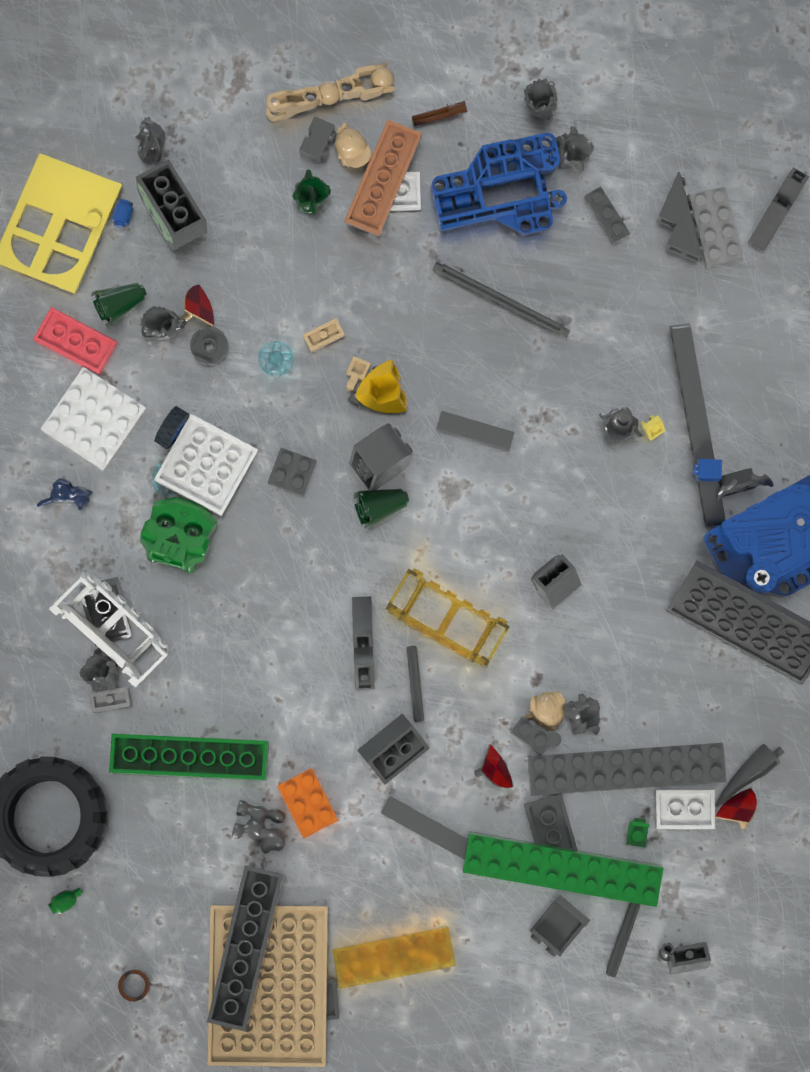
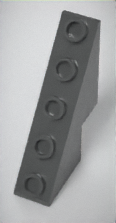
[748,167,809,251]
[657,172,704,262]
[352,596,375,690]

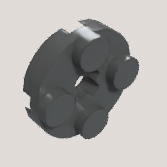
[190,327,229,365]

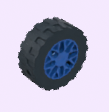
[154,406,189,449]

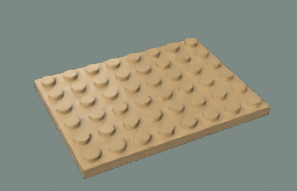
[207,905,328,1067]

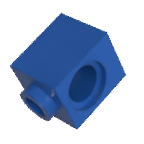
[693,459,722,482]

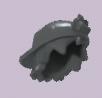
[524,78,557,121]
[135,117,165,162]
[140,306,187,341]

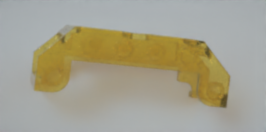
[385,568,510,668]

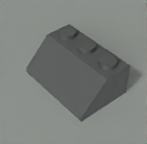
[357,714,429,785]

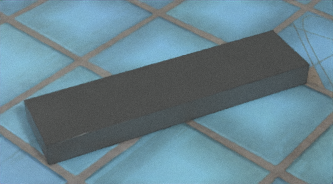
[436,411,515,451]

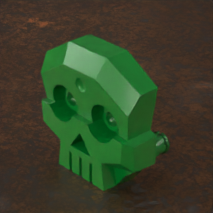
[140,497,218,573]

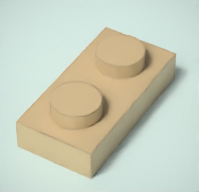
[303,318,345,353]

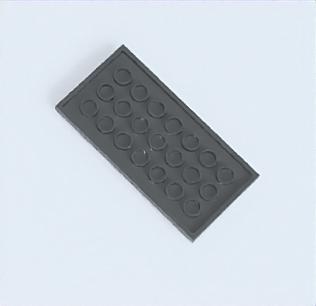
[666,560,810,685]

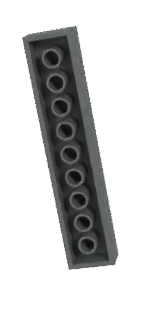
[527,743,727,796]

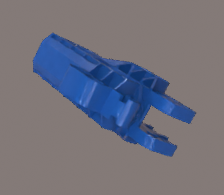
[430,133,567,235]

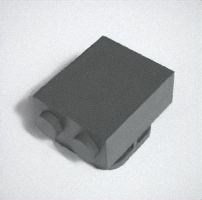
[531,554,582,609]

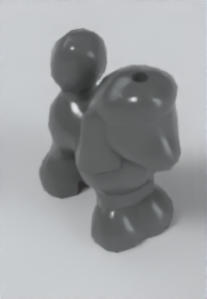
[231,800,286,854]

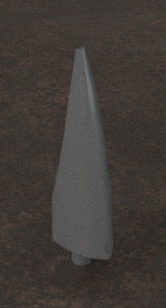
[715,744,785,807]

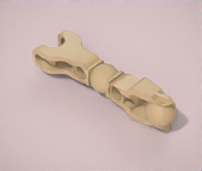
[266,63,396,122]

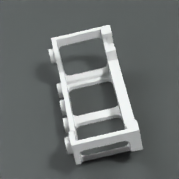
[49,572,169,687]

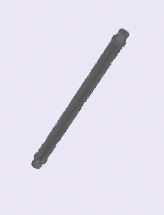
[433,262,571,338]

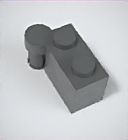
[510,717,561,755]
[658,942,711,975]

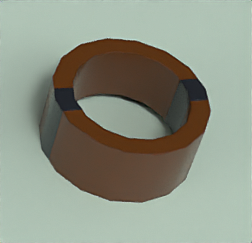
[118,969,151,1002]

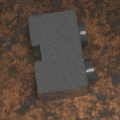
[299,116,337,163]

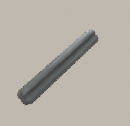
[407,646,424,722]
[606,902,640,977]

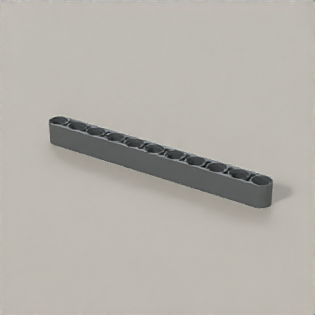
[670,323,725,527]

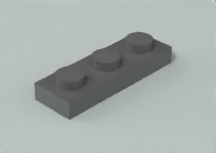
[584,186,630,244]

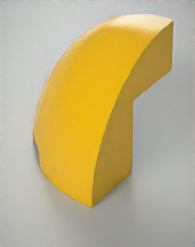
[355,359,407,413]

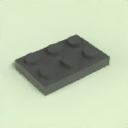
[524,794,578,850]

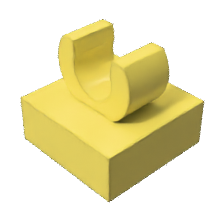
[641,415,666,441]

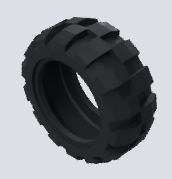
[0,756,108,877]

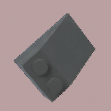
[79,577,132,646]

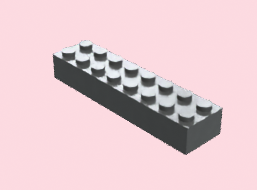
[207,865,285,1032]

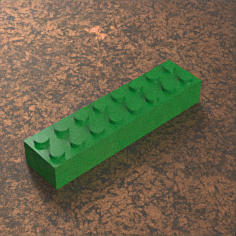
[109,733,269,781]

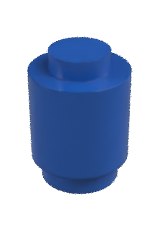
[111,199,134,229]

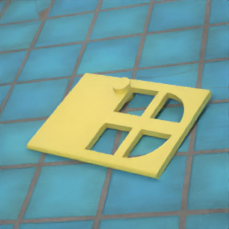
[0,153,123,294]

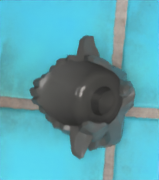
[555,126,594,173]
[599,407,643,444]
[79,648,118,692]
[563,694,601,735]

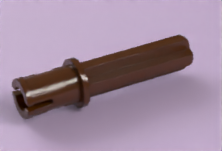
[412,100,468,126]

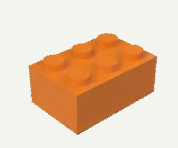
[277,768,339,839]

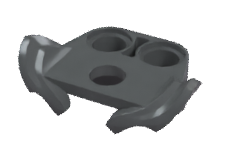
[716,468,774,501]

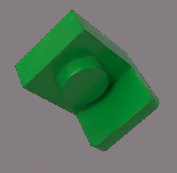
[625,818,650,848]

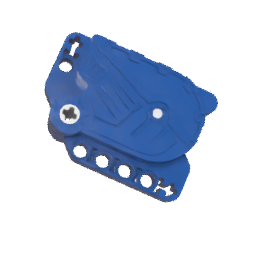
[702,475,810,598]

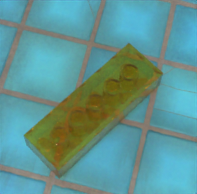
[332,926,456,989]

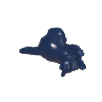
[37,478,92,511]

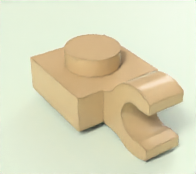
[346,356,371,393]

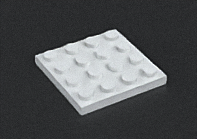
[41,367,147,471]
[154,414,258,517]

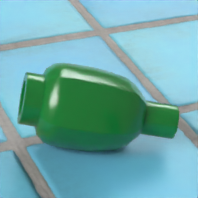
[48,888,83,914]

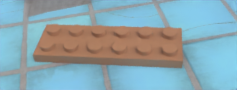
[344,120,422,236]

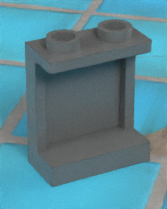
[529,895,591,957]

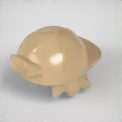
[335,123,372,168]

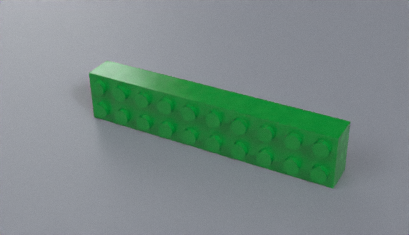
[462,831,664,907]

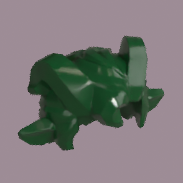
[292,169,331,215]

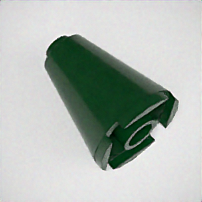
[91,283,147,327]
[354,489,409,529]

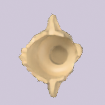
[524,691,566,731]

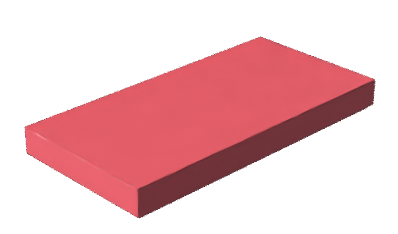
[33,307,118,375]

